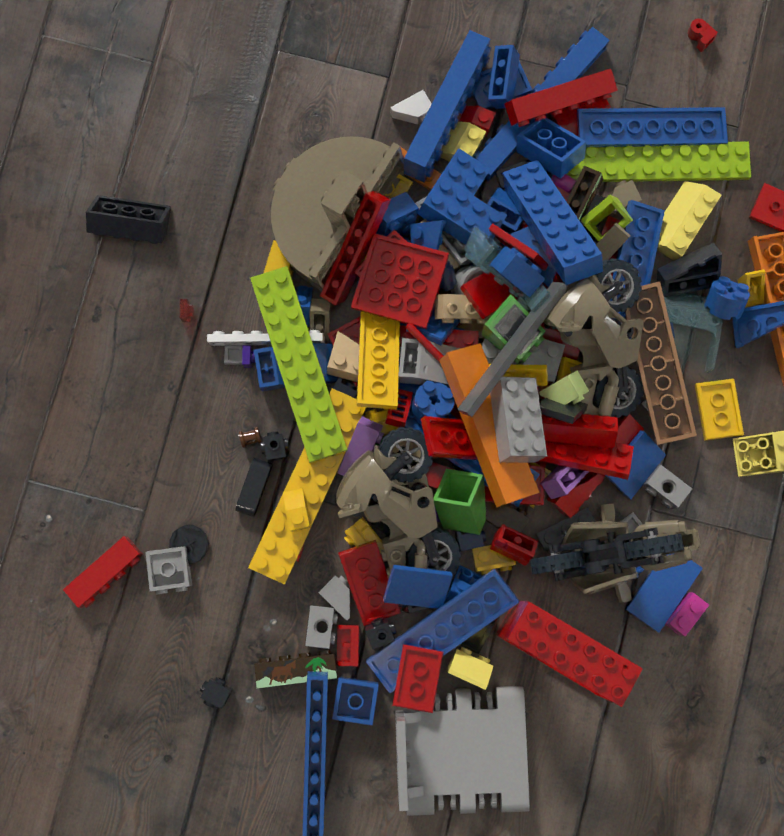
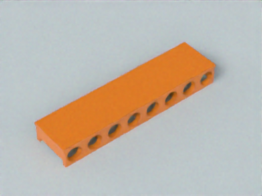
[747,232,784,386]
[439,343,540,508]

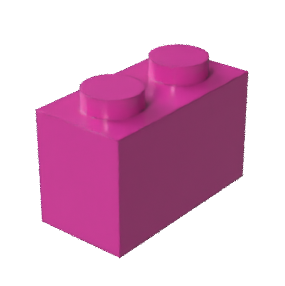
[665,592,709,637]

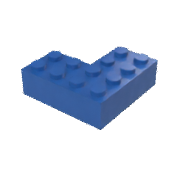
[417,148,506,255]

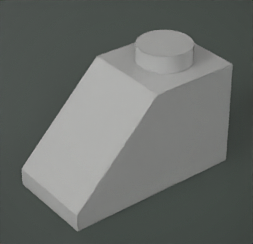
[319,575,350,620]

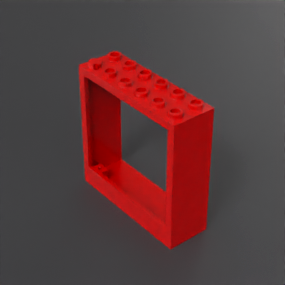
[495,601,643,707]

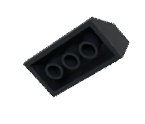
[86,195,171,244]

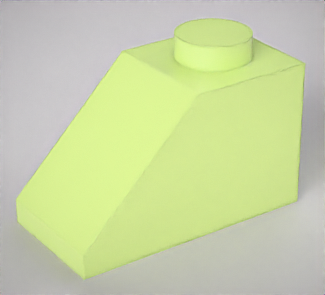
[539,370,589,405]

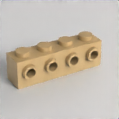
[435,294,493,324]

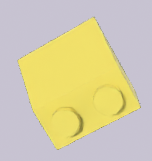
[441,122,486,162]
[446,647,493,690]

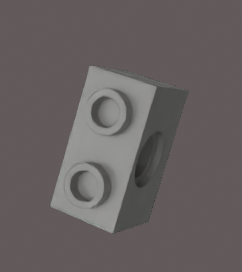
[643,465,692,509]
[305,605,338,649]

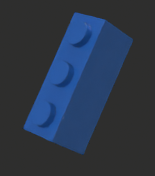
[488,45,520,109]

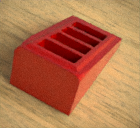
[385,389,413,428]

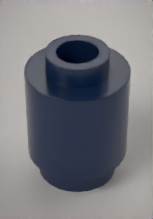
[439,261,457,291]

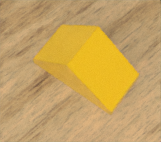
[737,269,765,308]

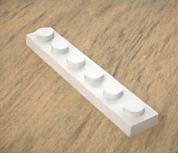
[207,330,325,346]

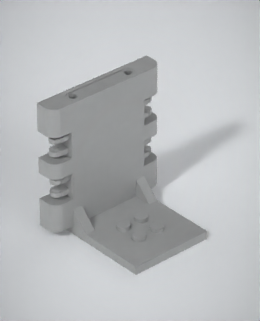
[395,686,530,816]

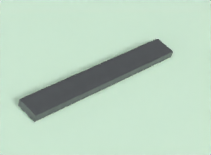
[458,282,568,417]

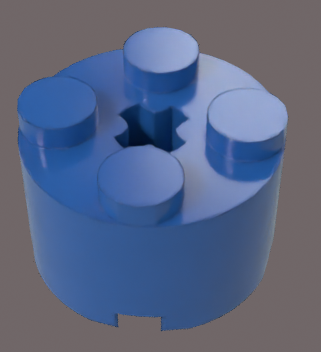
[704,276,750,320]
[411,381,454,425]

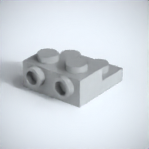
[146,546,192,595]

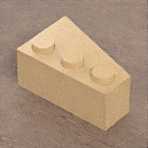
[327,331,359,382]

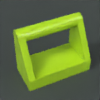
[581,195,633,241]

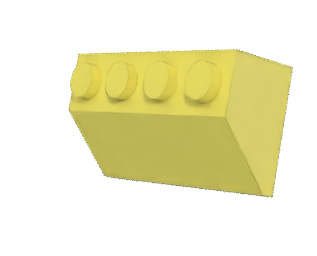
[657,181,721,261]

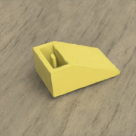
[733,431,784,477]

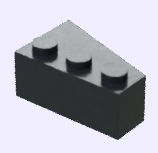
[657,242,722,297]

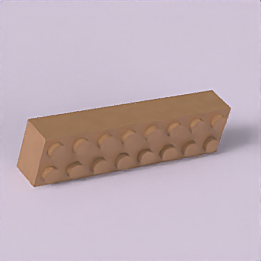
[620,282,697,445]

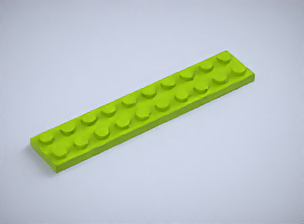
[567,142,751,182]
[250,266,348,463]

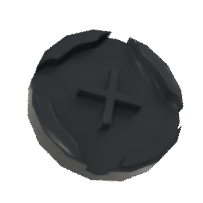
[169,525,209,564]

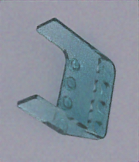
[464,225,551,312]
[663,293,723,374]

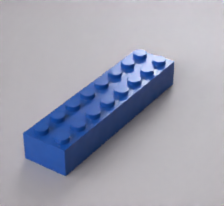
[404,30,491,182]
[503,160,603,285]

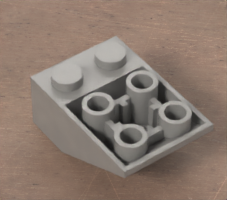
[399,338,460,387]

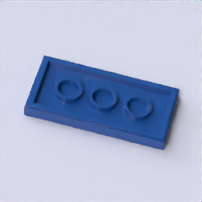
[625,554,703,633]

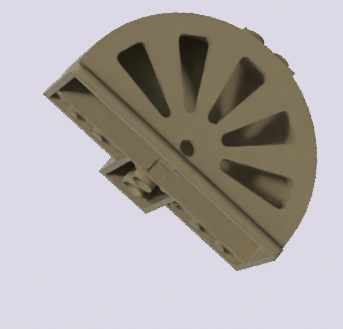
[271,136,404,292]

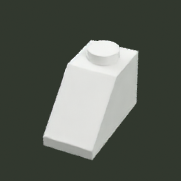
[390,90,431,124]

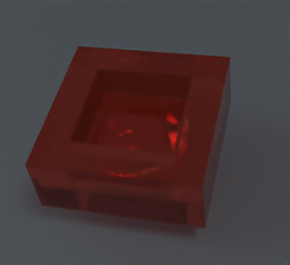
[180,299,194,322]

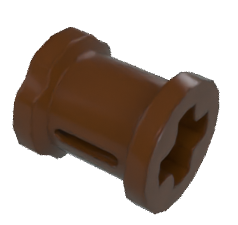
[239,427,262,448]

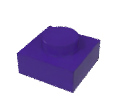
[242,345,255,368]

